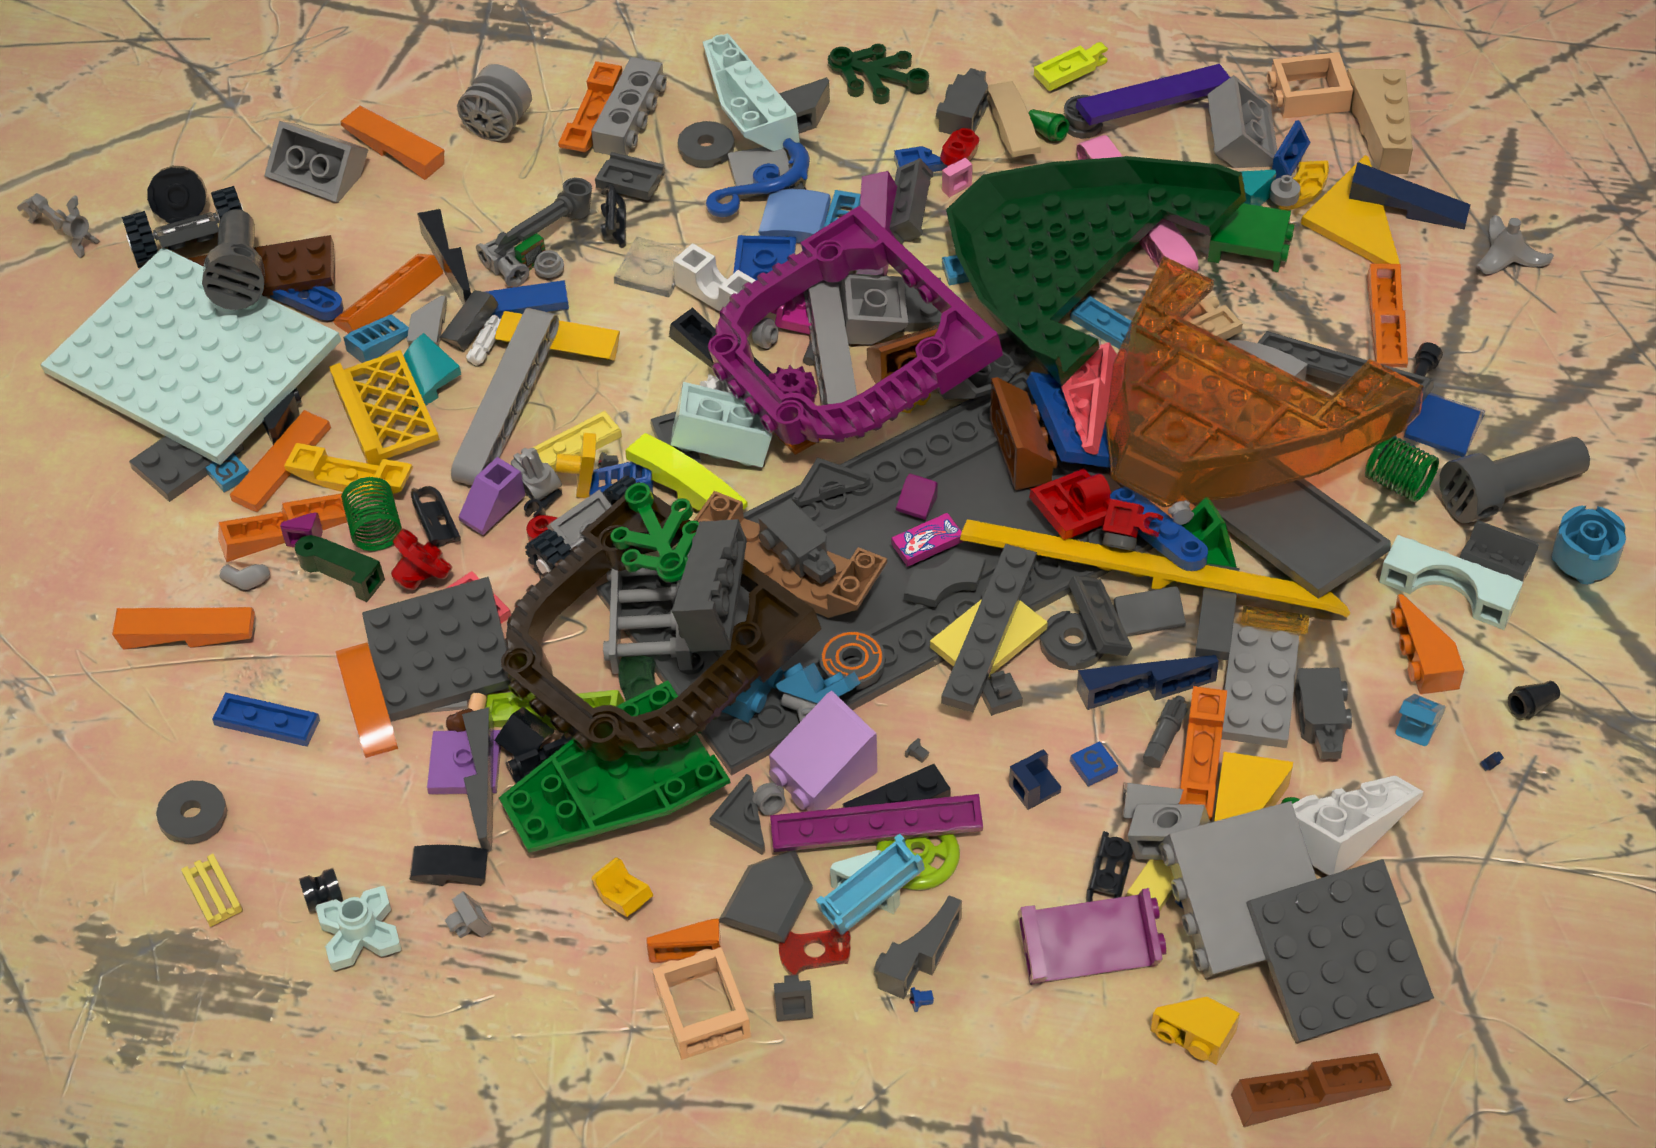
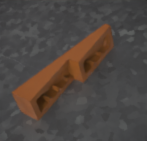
[1231,1053,1392,1127]

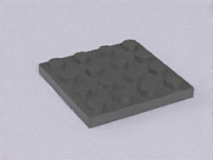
[362,576,510,722]
[1246,859,1434,1043]

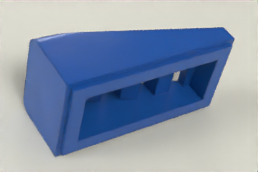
[589,461,653,496]

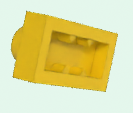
[555,433,596,498]

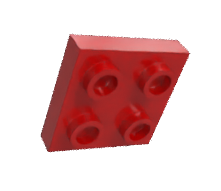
[1029,469,1111,540]

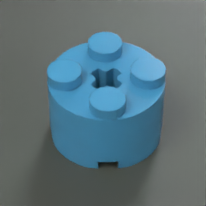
[1551,505,1626,585]

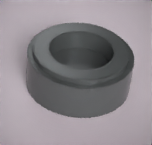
[1103,532,1137,551]

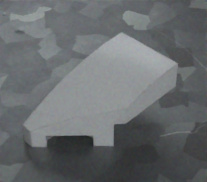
[407,296,447,346]

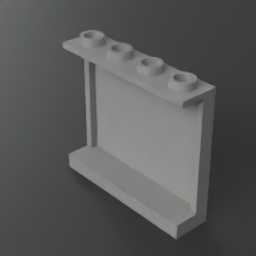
[1160,801,1316,979]

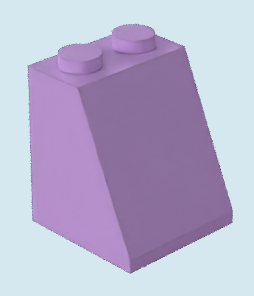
[769,691,877,811]

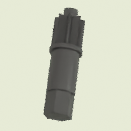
[1143,695,1188,768]

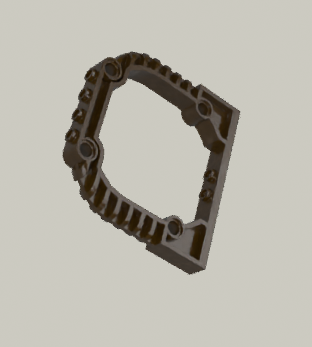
[501,493,822,761]

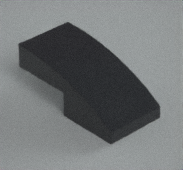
[409,844,488,886]

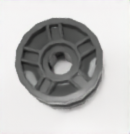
[1064,95,1103,139]

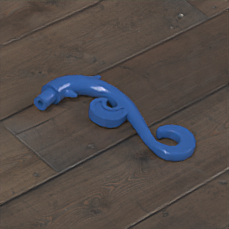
[706,138,810,217]

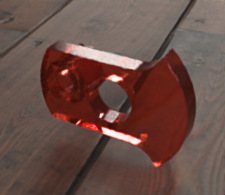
[779,928,851,975]

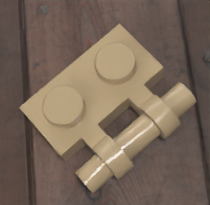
[1162,296,1243,355]

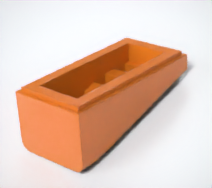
[647,918,721,963]

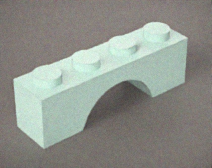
[1379,535,1523,630]

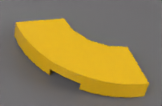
[1277,160,1329,211]

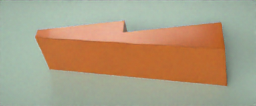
[341,106,445,180]
[1367,263,1408,368]
[218,493,347,562]
[112,607,255,650]

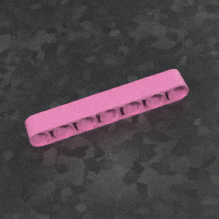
[1076,135,1199,281]

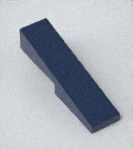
[1349,162,1471,230]
[1077,655,1219,710]

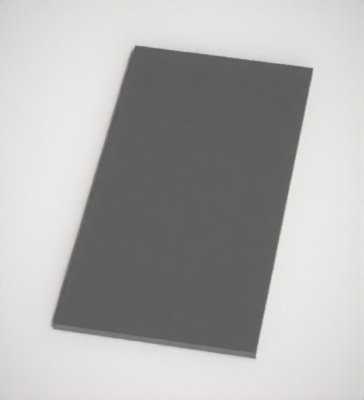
[596,372,1154,776]

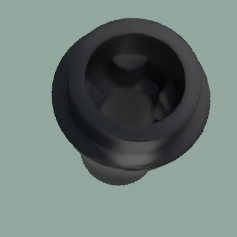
[1508,680,1560,719]

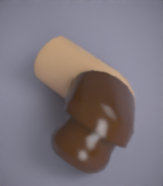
[446,693,487,732]

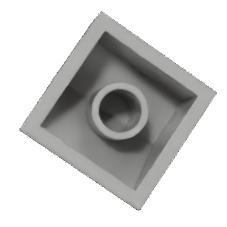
[839,274,908,345]

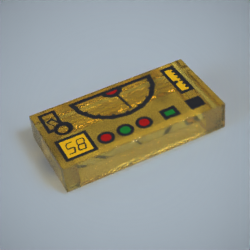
[1241,605,1309,634]

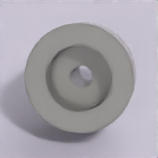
[1270,175,1300,206]

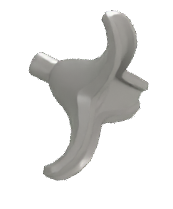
[1476,215,1554,274]

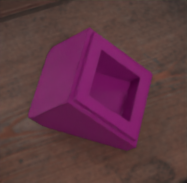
[896,474,938,520]
[280,512,323,547]

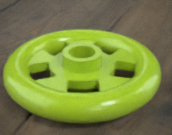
[876,834,960,890]

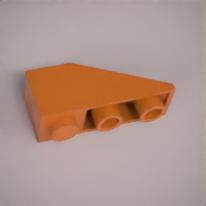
[1391,594,1465,694]

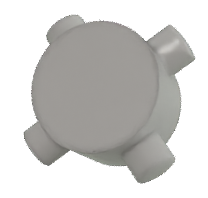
[1168,500,1194,525]

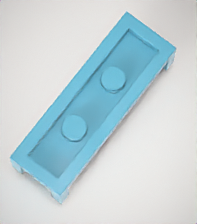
[816,834,925,935]

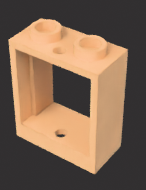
[1267,52,1353,119]
[652,947,751,1060]

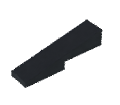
[417,209,471,305]
[669,307,771,377]

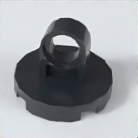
[147,165,207,223]

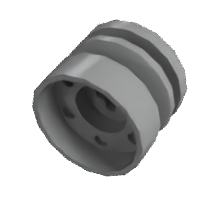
[457,64,532,141]

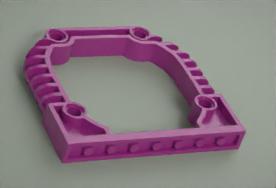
[708,205,1003,445]

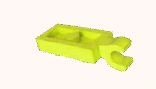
[1034,42,1108,91]

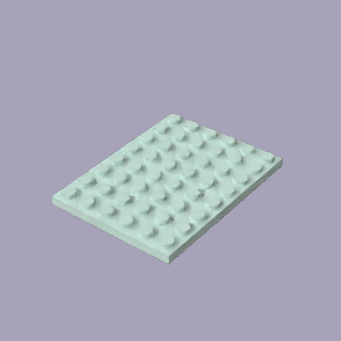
[40,248,342,465]

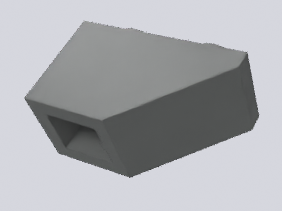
[779,77,830,134]

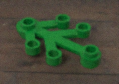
[611,483,699,582]

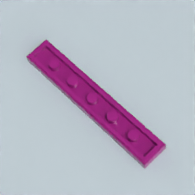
[770,794,983,852]

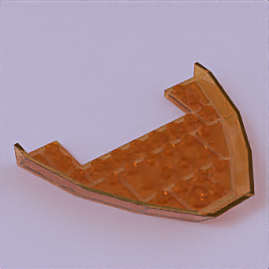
[1106,256,1424,507]

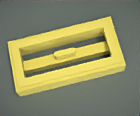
[181,854,242,927]

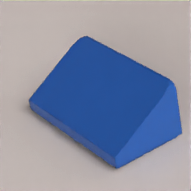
[1272,120,1311,180]

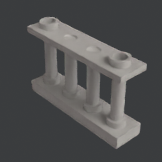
[603,549,693,674]

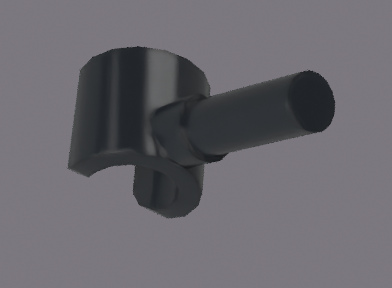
[524,489,562,517]

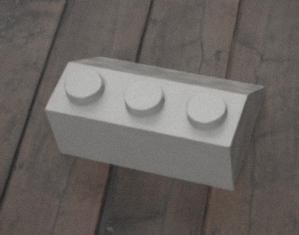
[1208,75,1278,168]
[264,121,368,202]

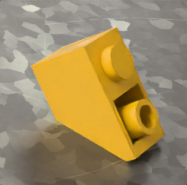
[1151,996,1240,1065]

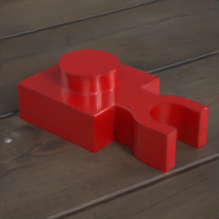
[1102,499,1164,538]

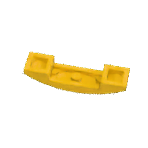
[284,443,413,495]

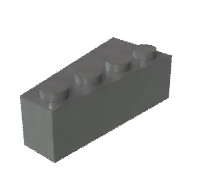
[672,519,747,652]

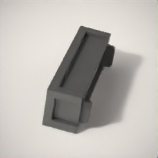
[890,158,934,244]

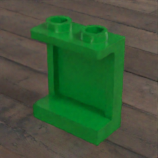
[1208,203,1295,272]

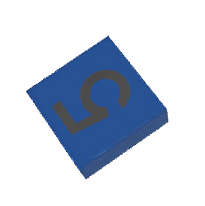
[1070,741,1118,787]

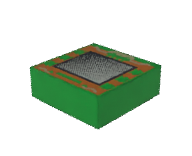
[514,233,545,270]

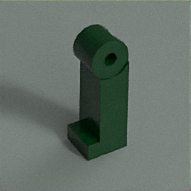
[295,535,385,602]

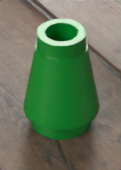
[1029,109,1069,141]

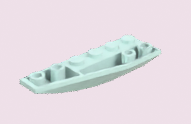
[703,33,800,151]

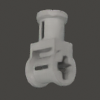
[476,234,529,287]

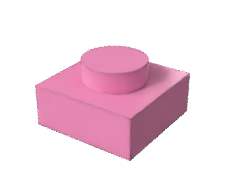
[942,158,973,197]

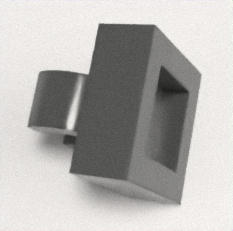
[981,671,1023,716]
[774,974,813,1021]

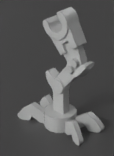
[17,193,100,258]

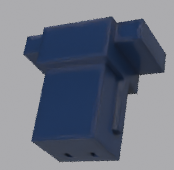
[1479,751,1504,771]

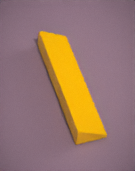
[495,311,620,361]

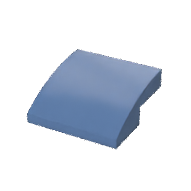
[758,189,831,243]

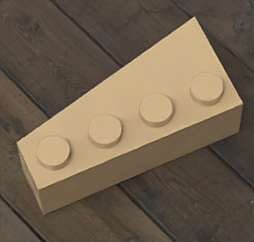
[1347,68,1413,174]

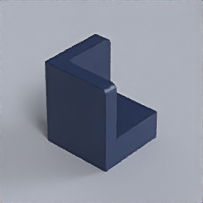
[1009,749,1061,810]

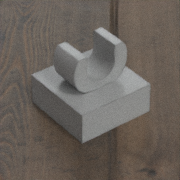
[445,891,494,938]

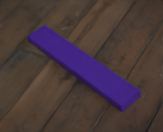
[1075,64,1231,125]

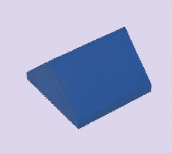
[1404,392,1485,457]

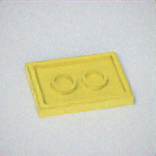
[930,599,1048,677]

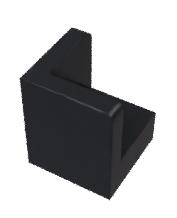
[494,707,555,756]

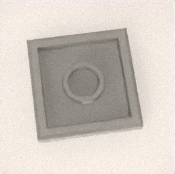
[727,147,795,199]

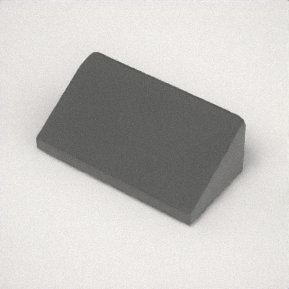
[440,290,499,351]
[1113,586,1186,636]

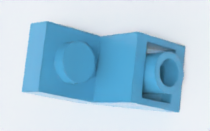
[775,663,861,704]

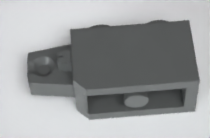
[936,68,988,134]
[758,499,836,584]
[1295,667,1352,759]

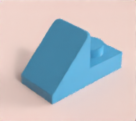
[1396,694,1446,746]

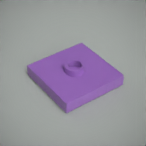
[427,730,501,794]

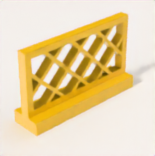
[329,350,440,466]

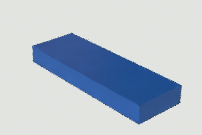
[485,280,569,319]
[212,692,320,747]

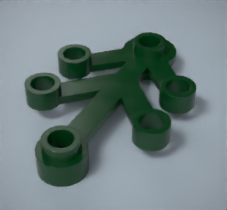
[827,44,929,104]

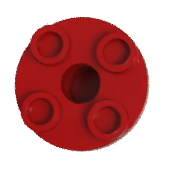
[391,528,453,590]

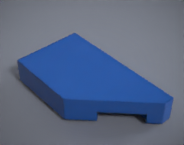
[894,146,948,172]

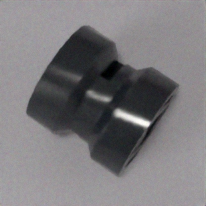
[299,868,343,912]

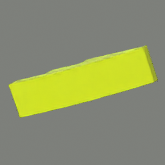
[625,433,748,511]

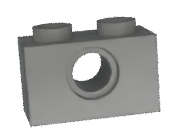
[1128,804,1211,860]

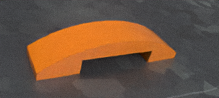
[558,61,622,152]
[335,642,398,758]
[1178,686,1227,820]

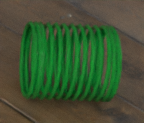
[1364,433,1439,502]
[341,477,402,551]

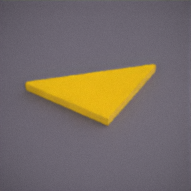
[1301,155,1400,264]

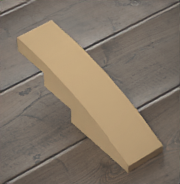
[987,81,1041,157]

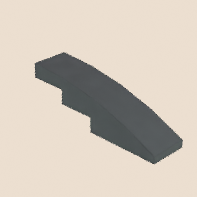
[1195,564,1240,660]

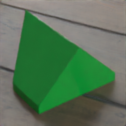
[1181,497,1237,567]

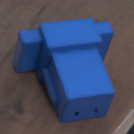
[909,987,934,1012]

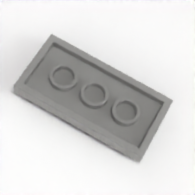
[1221,623,1300,748]

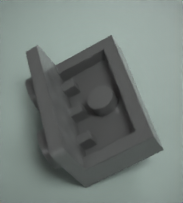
[1460,521,1539,581]

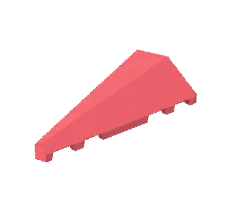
[1061,342,1119,455]

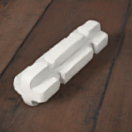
[466,315,501,366]

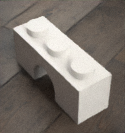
[673,243,756,311]

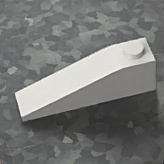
[1292,776,1424,875]

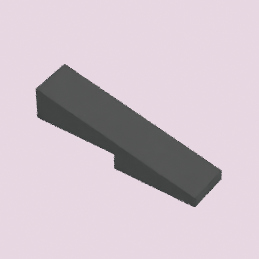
[462,707,494,852]

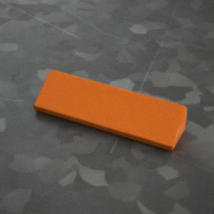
[333,254,443,334]

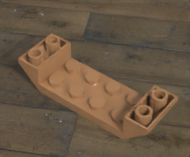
[693,491,887,618]

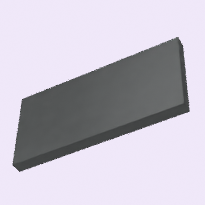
[1184,443,1391,599]

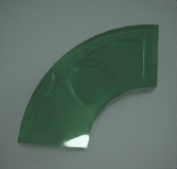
[619,656,657,701]

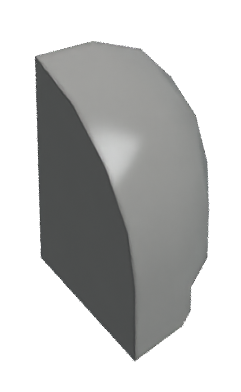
[1123,782,1183,819]

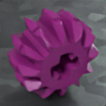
[768,364,817,403]

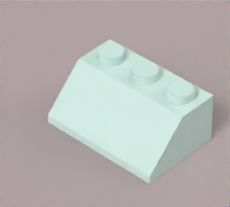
[670,382,772,467]

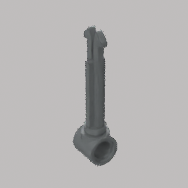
[494,178,592,257]

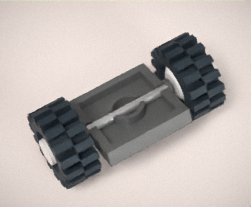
[122,186,244,268]

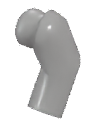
[219,564,270,590]
[781,692,817,722]

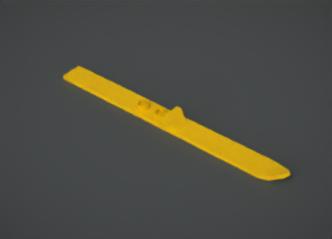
[960,519,1350,618]

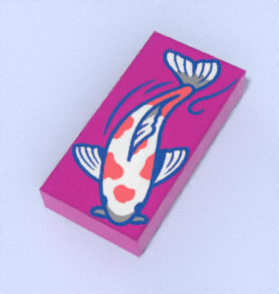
[891,513,964,567]

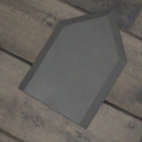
[719,850,813,943]

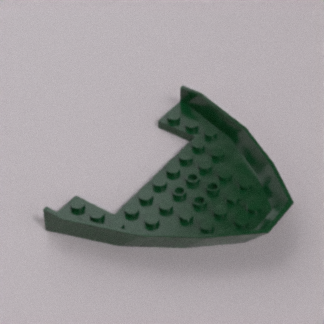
[946,156,1246,386]

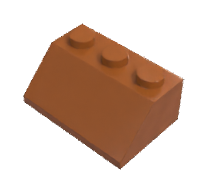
[867,325,939,384]
[990,377,1057,490]

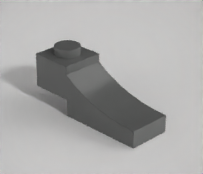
[874,895,962,999]

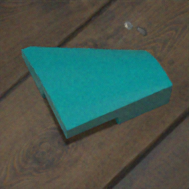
[403,333,461,412]

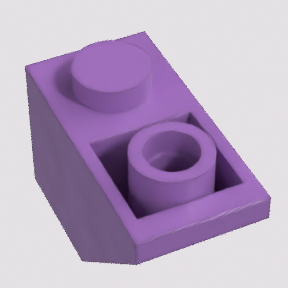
[458,457,525,535]

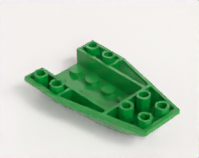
[499,680,731,853]

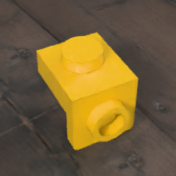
[591,857,654,917]

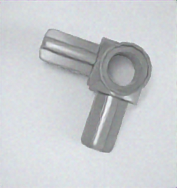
[511,447,562,501]

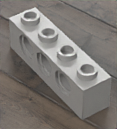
[591,57,667,156]

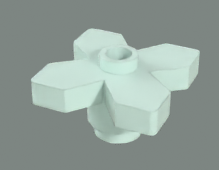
[316,886,401,970]

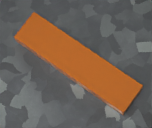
[230,410,331,512]

